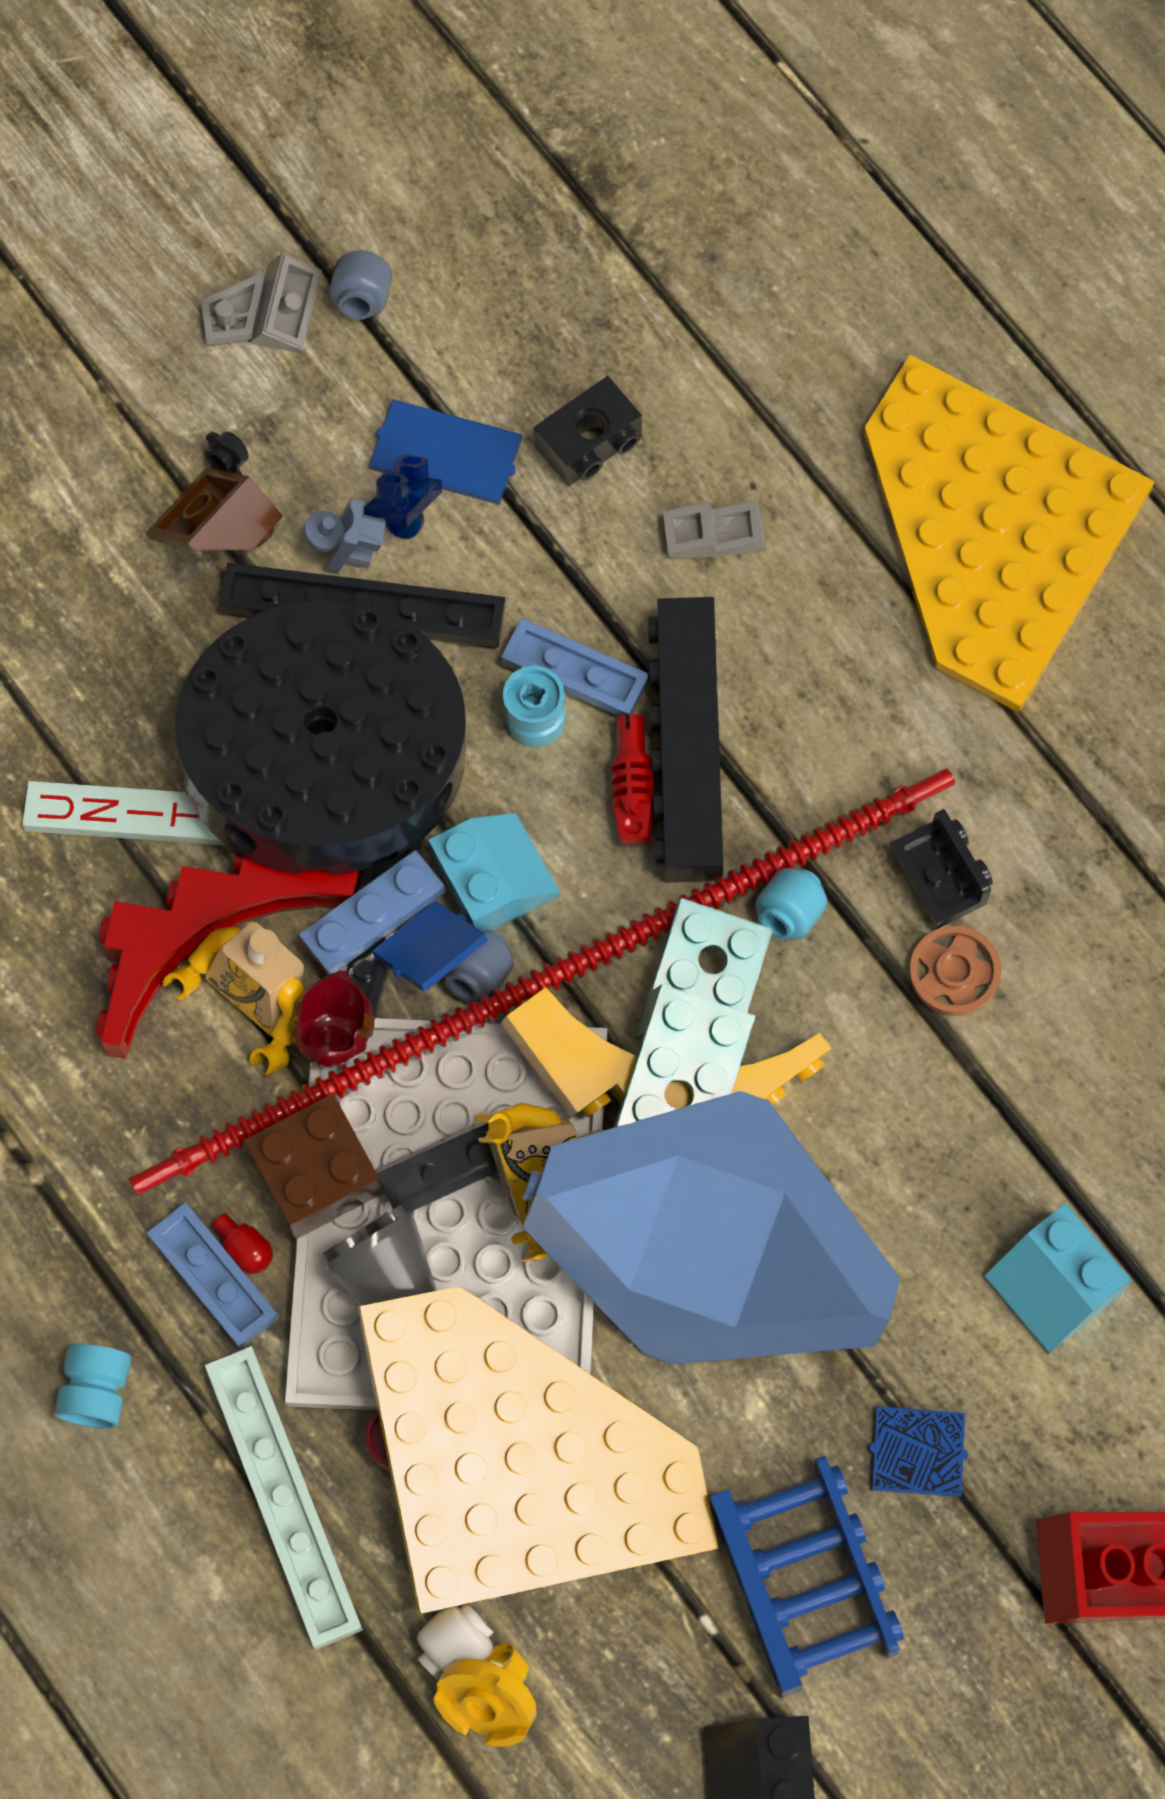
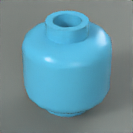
[755,868,827,940]

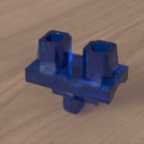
[364,455,442,539]

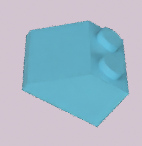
[428,813,561,931]
[984,1203,1131,1354]

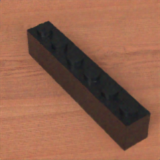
[648,597,724,883]

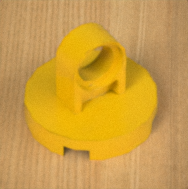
[434,1643,536,1747]

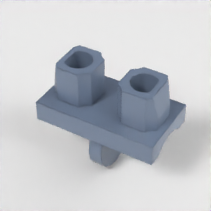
[303,498,386,574]

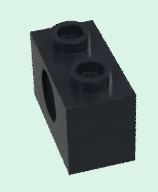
[534,375,642,487]

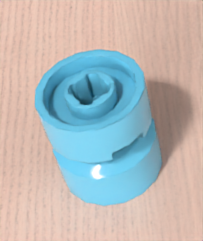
[503,665,566,747]
[54,1344,132,1429]

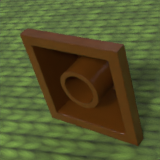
[146,467,283,550]

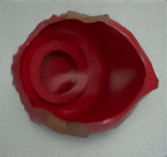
[291,971,375,1068]

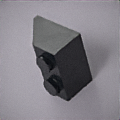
[703,1716,815,1799]

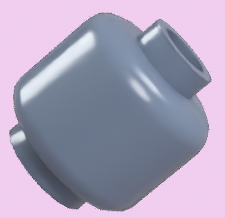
[329,250,393,320]
[444,930,514,1002]

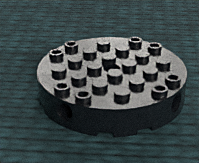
[175,600,466,875]

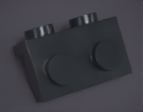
[889,809,993,929]

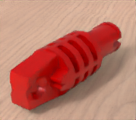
[611,714,654,845]

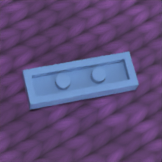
[501,618,649,721]
[299,850,446,975]
[147,1202,280,1350]

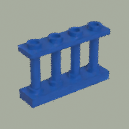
[710,1456,904,1698]

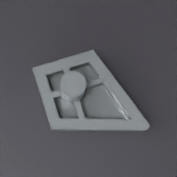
[201,273,266,345]

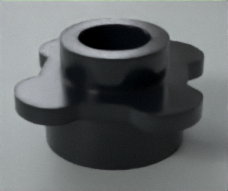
[204,431,249,475]

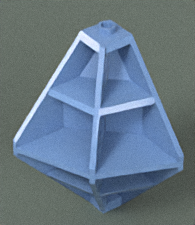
[522,1091,900,1364]

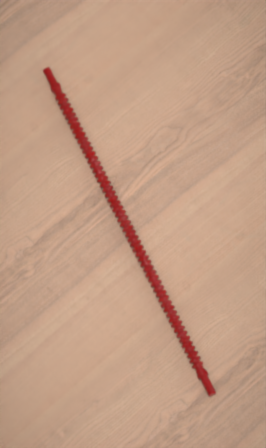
[128,768,955,1196]

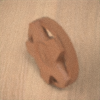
[909,926,1001,1016]

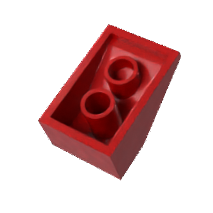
[1036,1512,1165,1624]

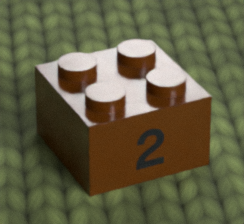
[245,1093,383,1240]

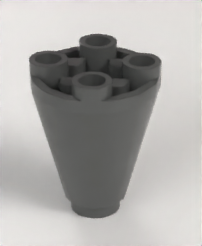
[322,1205,437,1305]

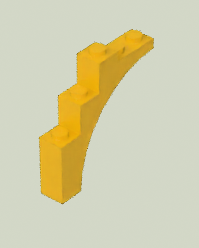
[500,988,832,1119]

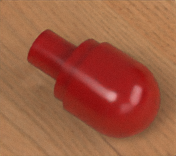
[212,1213,273,1274]

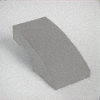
[663,500,767,558]

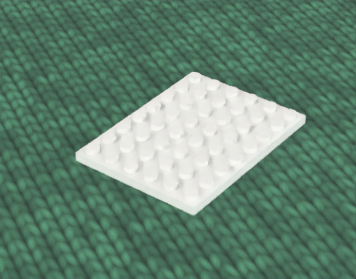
[285,1018,607,1411]

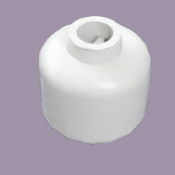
[417,1604,494,1680]

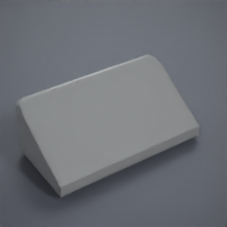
[249,253,322,353]

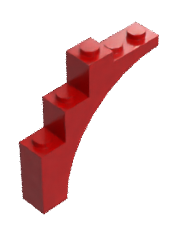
[96,852,364,1059]

